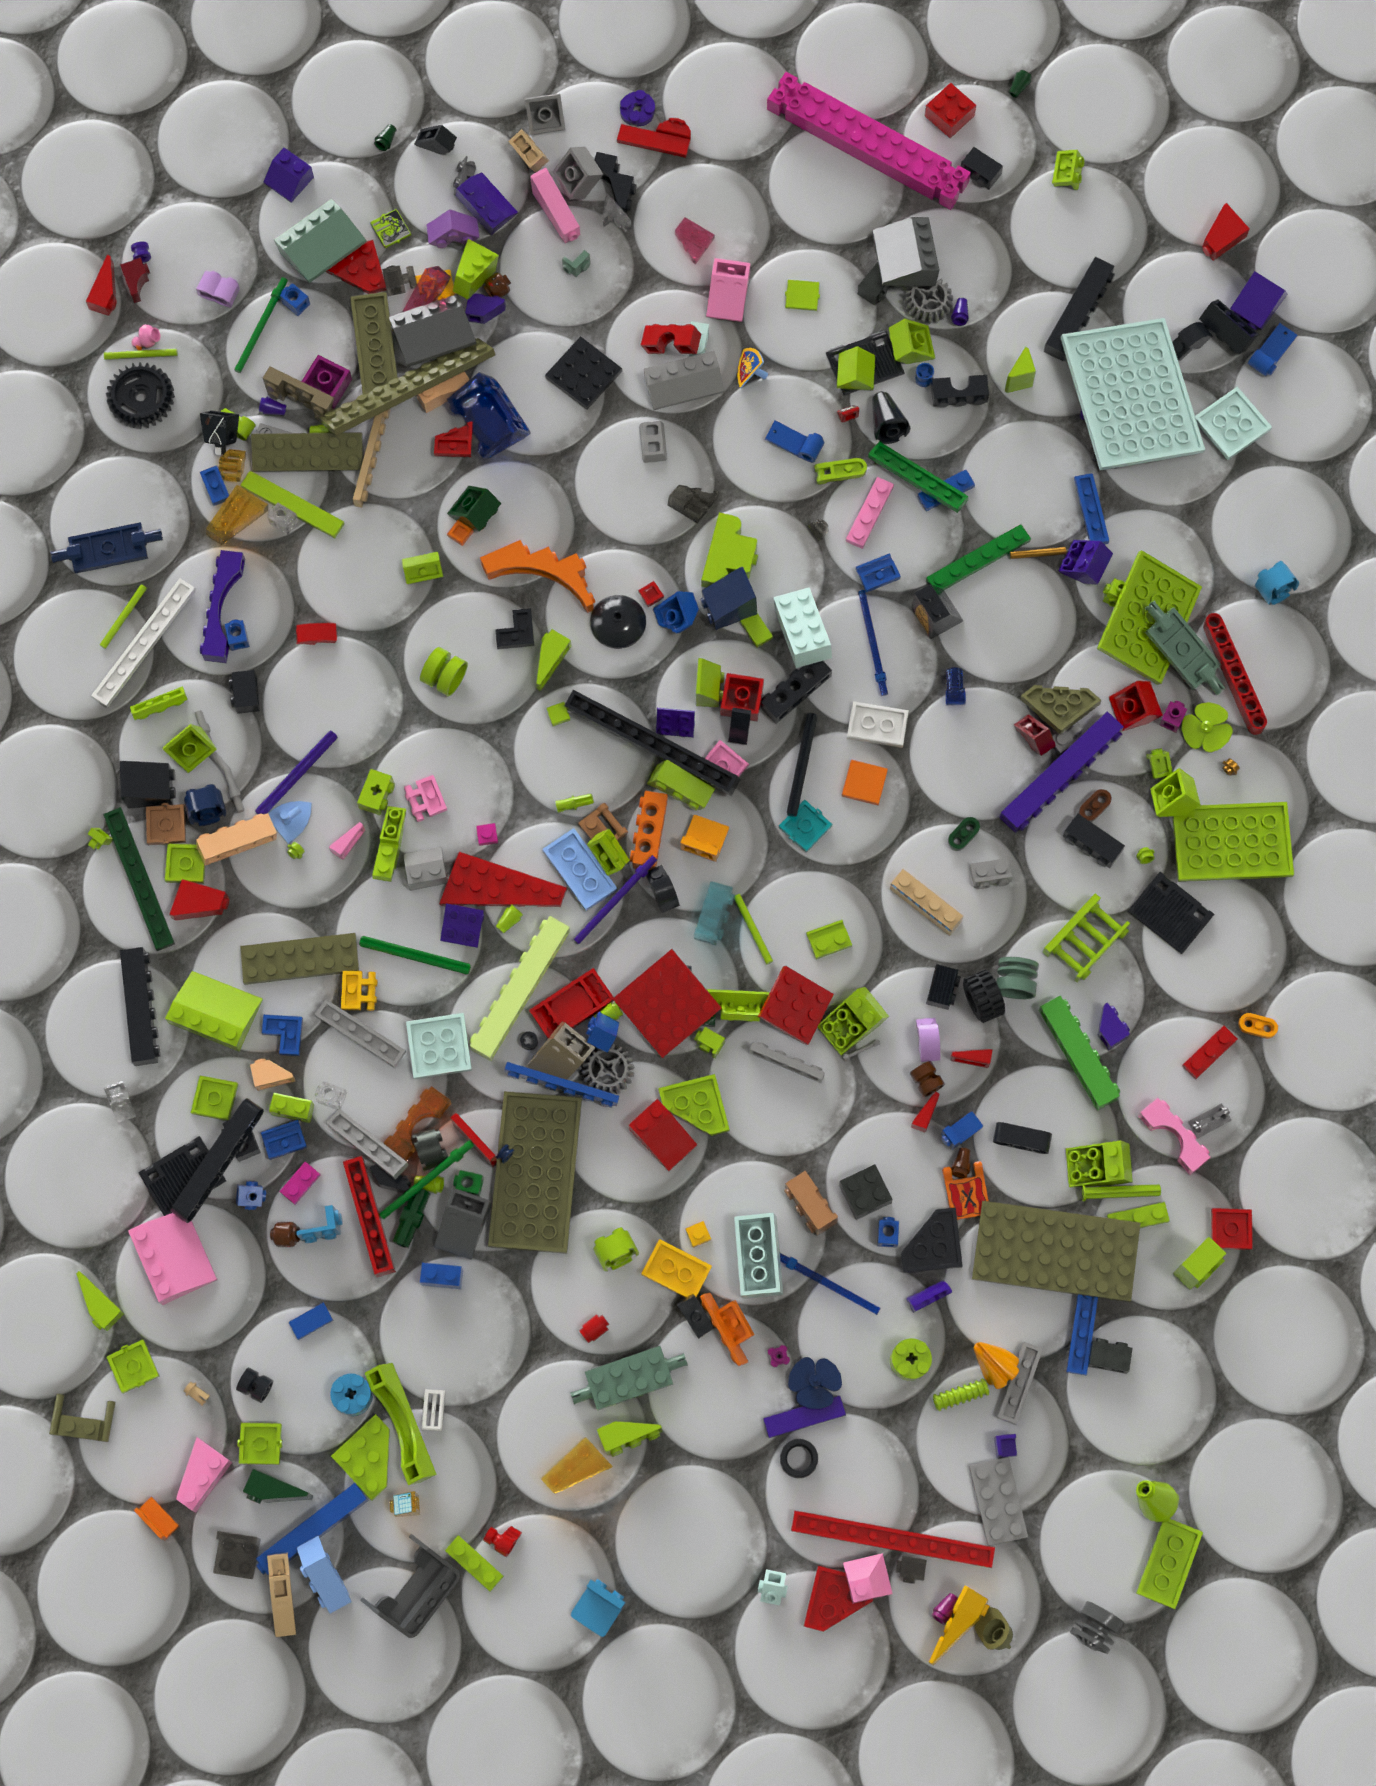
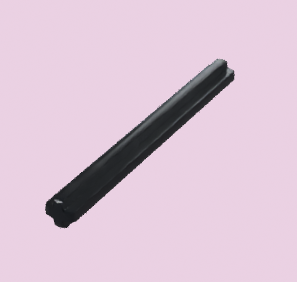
[787,713,817,817]

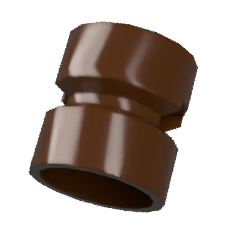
[910,1061,945,1097]

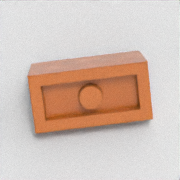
[134,1497,180,1541]

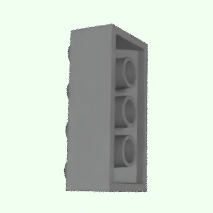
[644,351,724,410]

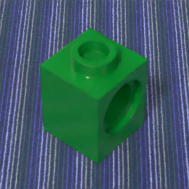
[453,1170,484,1197]

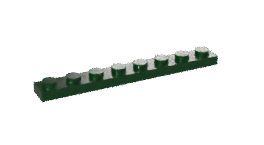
[103,807,175,951]

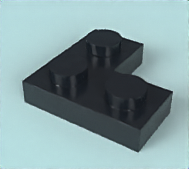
[495,608,535,649]

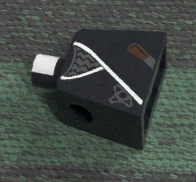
[200,410,239,455]

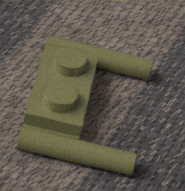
[49,1394,116,1442]

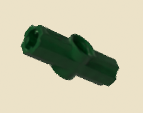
[392,1189,431,1248]

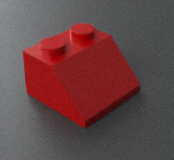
[1109,681,1163,731]

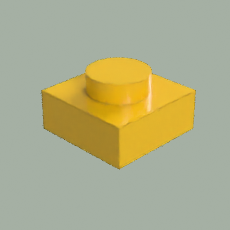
[685,1221,711,1248]

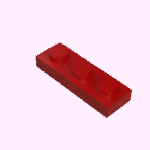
[1182,1026,1238,1079]

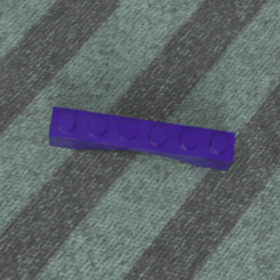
[200,550,246,663]

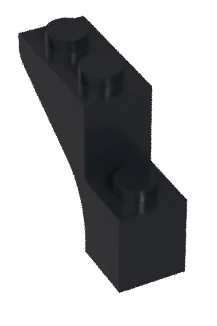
[594,152,637,217]

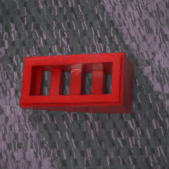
[950,1049,993,1068]
[911,1092,940,1133]

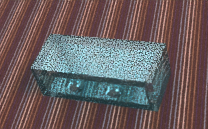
[694,881,735,946]

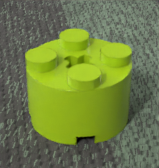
[593,1227,639,1271]
[890,1338,932,1381]

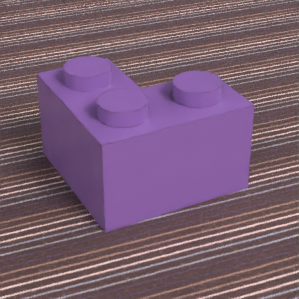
[426,209,480,248]

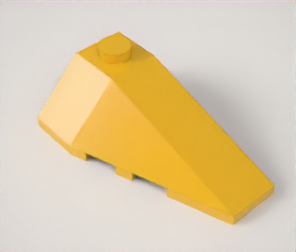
[929,1586,990,1666]

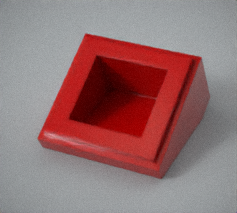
[837,405,859,422]

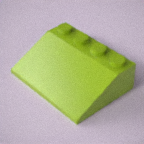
[165,971,263,1052]

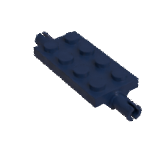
[50,522,163,574]

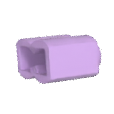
[196,271,240,308]

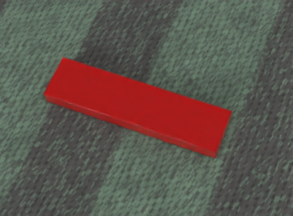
[617,124,690,158]

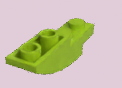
[372,806,406,882]

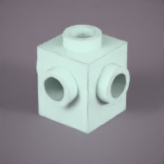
[758,1569,788,1605]

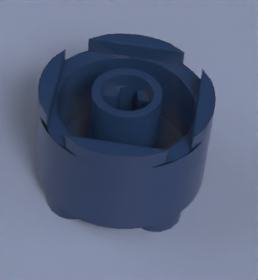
[184,784,226,826]

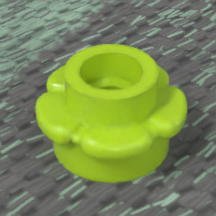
[287,842,305,859]
[1136,847,1155,864]

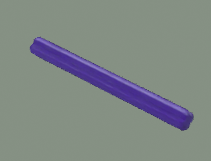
[255,730,338,815]

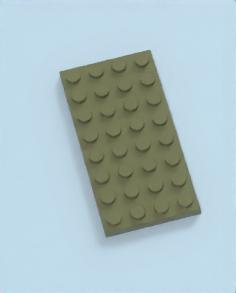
[488,1091,582,1254]
[972,1201,1141,1302]

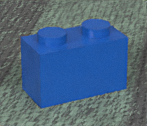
[586,1012,619,1053]
[420,1263,463,1290]

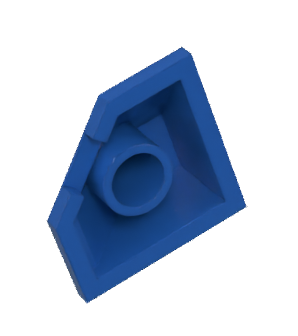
[653,591,699,633]

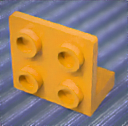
[680,815,729,862]

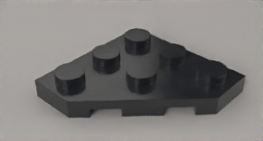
[901,1208,963,1273]

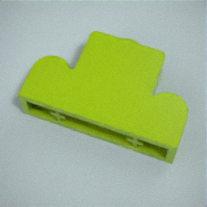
[701,512,758,588]

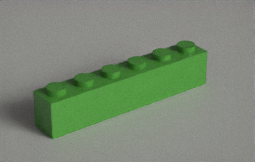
[1039,995,1120,1111]

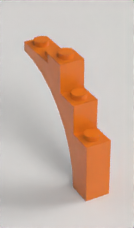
[480,540,595,613]

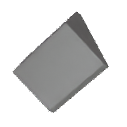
[525,93,565,135]

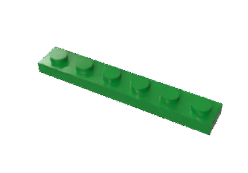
[868,441,968,513]
[926,524,1031,590]

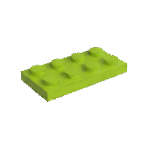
[1136,1519,1203,1610]

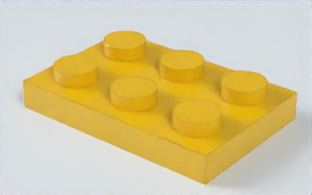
[641,1239,712,1298]

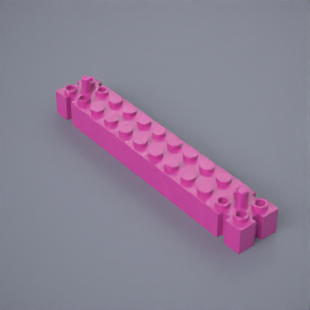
[767,72,971,210]

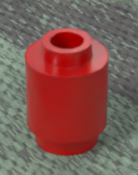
[579,1314,609,1343]

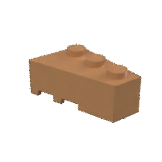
[784,1171,838,1236]

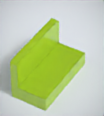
[402,552,443,584]

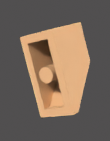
[250,1059,295,1091]

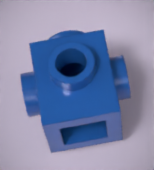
[236,1181,266,1210]

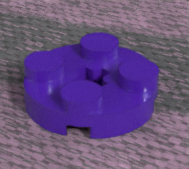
[620,90,655,127]

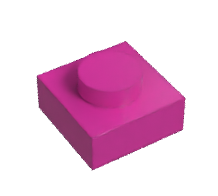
[476,823,498,846]

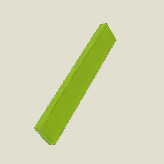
[240,471,345,538]

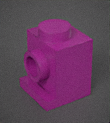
[1159,701,1187,733]

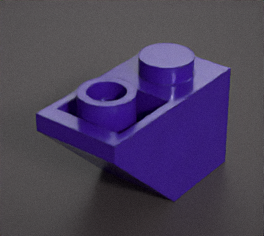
[465,293,506,324]
[1098,1002,1130,1051]

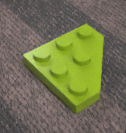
[658,1074,730,1136]
[331,1414,390,1501]

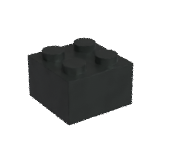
[839,1164,893,1220]

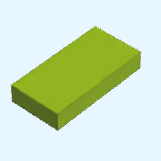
[740,613,773,648]

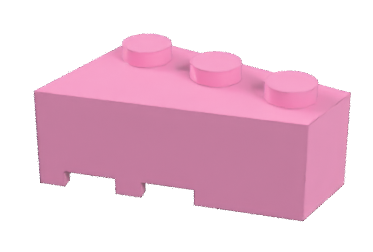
[176,1437,232,1512]

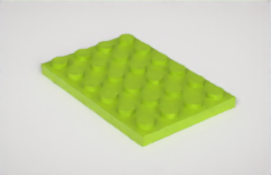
[1097,550,1202,685]
[1172,802,1294,882]

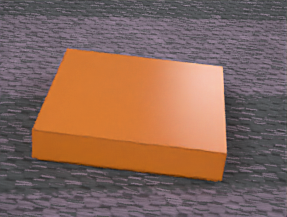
[842,759,888,806]

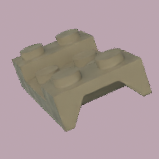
[263,366,334,422]

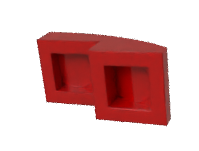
[296,623,337,645]

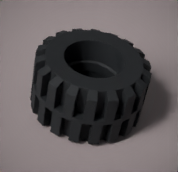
[963,969,1005,1023]

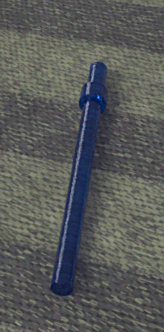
[858,590,888,696]
[780,1253,881,1315]

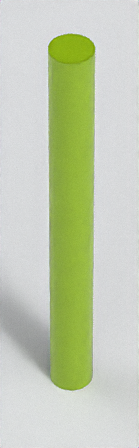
[104,348,178,360]
[99,584,147,649]
[733,894,773,965]

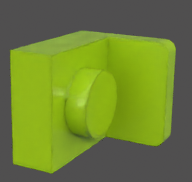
[1146,748,1173,779]

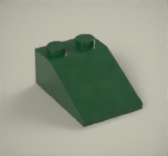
[243,1469,313,1504]

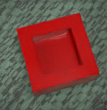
[638,581,664,607]

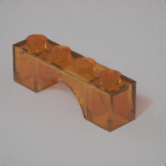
[384,1086,452,1162]

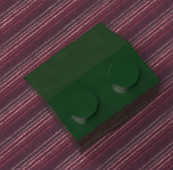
[447,486,502,532]

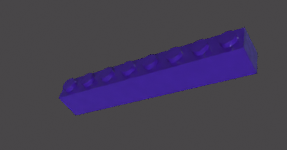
[999,711,1124,833]

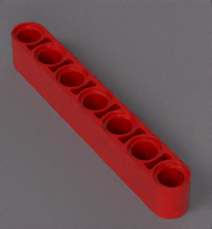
[1203,613,1267,735]

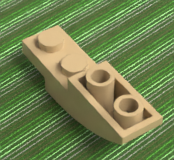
[267,1553,296,1637]

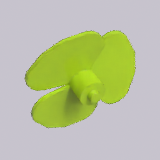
[1182,702,1233,752]

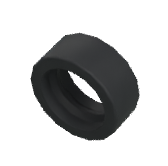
[780,1439,818,1478]

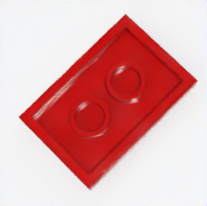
[450,1113,497,1168]

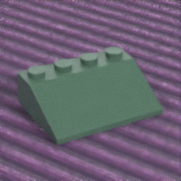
[274,199,367,283]

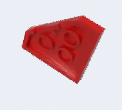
[326,240,387,294]
[803,1566,873,1632]

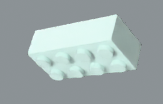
[773,588,832,668]
[734,1213,783,1299]

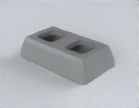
[639,421,667,463]

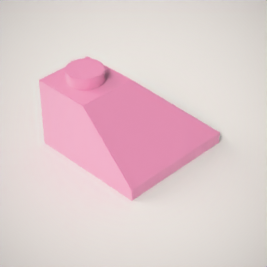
[843,1553,893,1604]

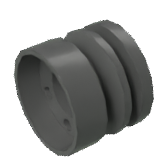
[1070,1601,1125,1654]

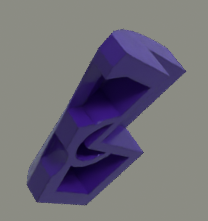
[906,1281,952,1313]

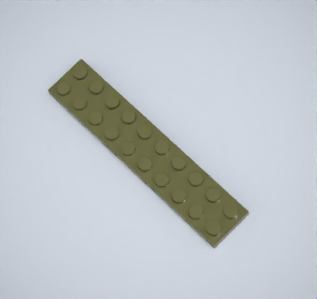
[320,338,496,436]

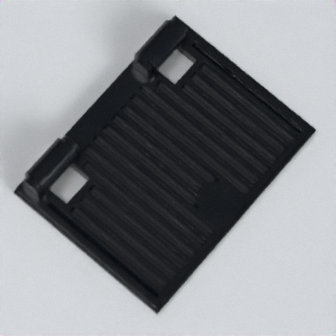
[826,330,905,395]
[1127,872,1215,954]
[138,1136,227,1216]

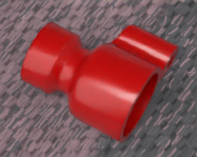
[483,1526,522,1557]

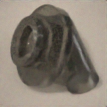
[807,519,829,541]

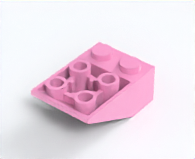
[706,258,750,322]

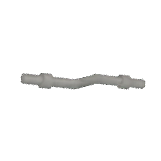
[195,710,244,813]

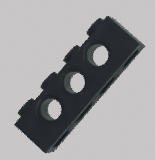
[761,661,832,724]

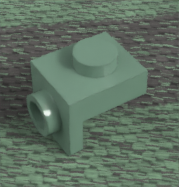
[562,250,591,277]

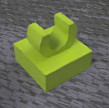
[88,828,113,849]

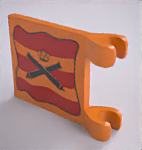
[942,1161,989,1220]

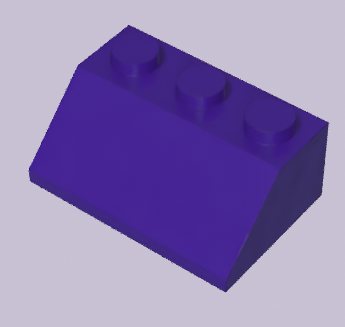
[455,172,518,236]

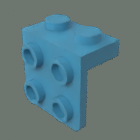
[297,1205,343,1243]
[571,1579,626,1637]

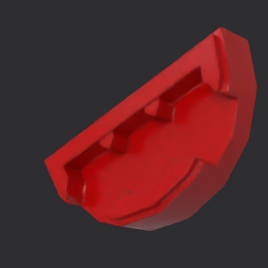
[656,118,691,141]

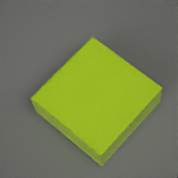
[546,702,570,726]

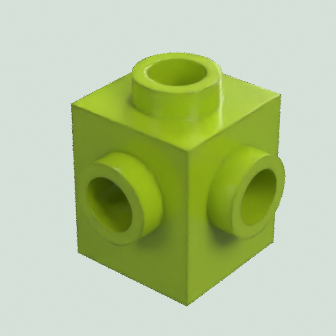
[1102,578,1125,607]

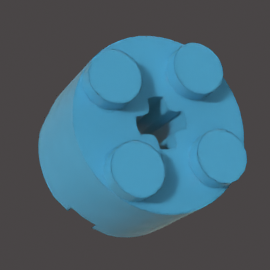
[1255,561,1299,605]
[330,1373,373,1417]

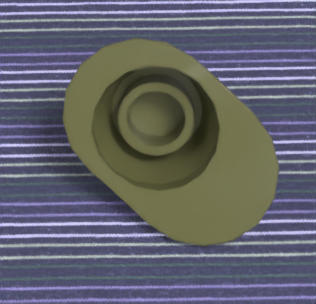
[975,1607,1013,1650]

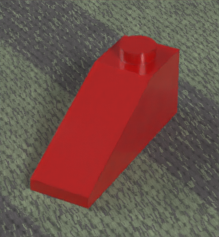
[86,255,117,316]

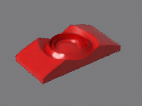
[529,968,614,1038]

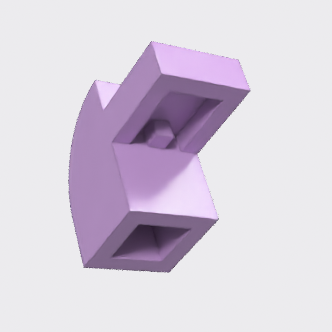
[916,1018,940,1062]

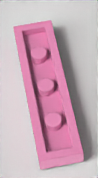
[846,477,894,549]

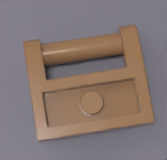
[578,803,628,841]

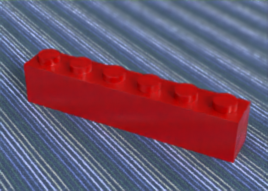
[343,1156,396,1278]

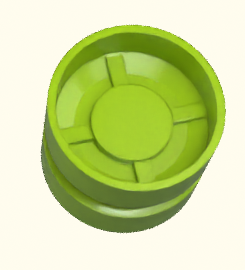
[420,647,468,697]

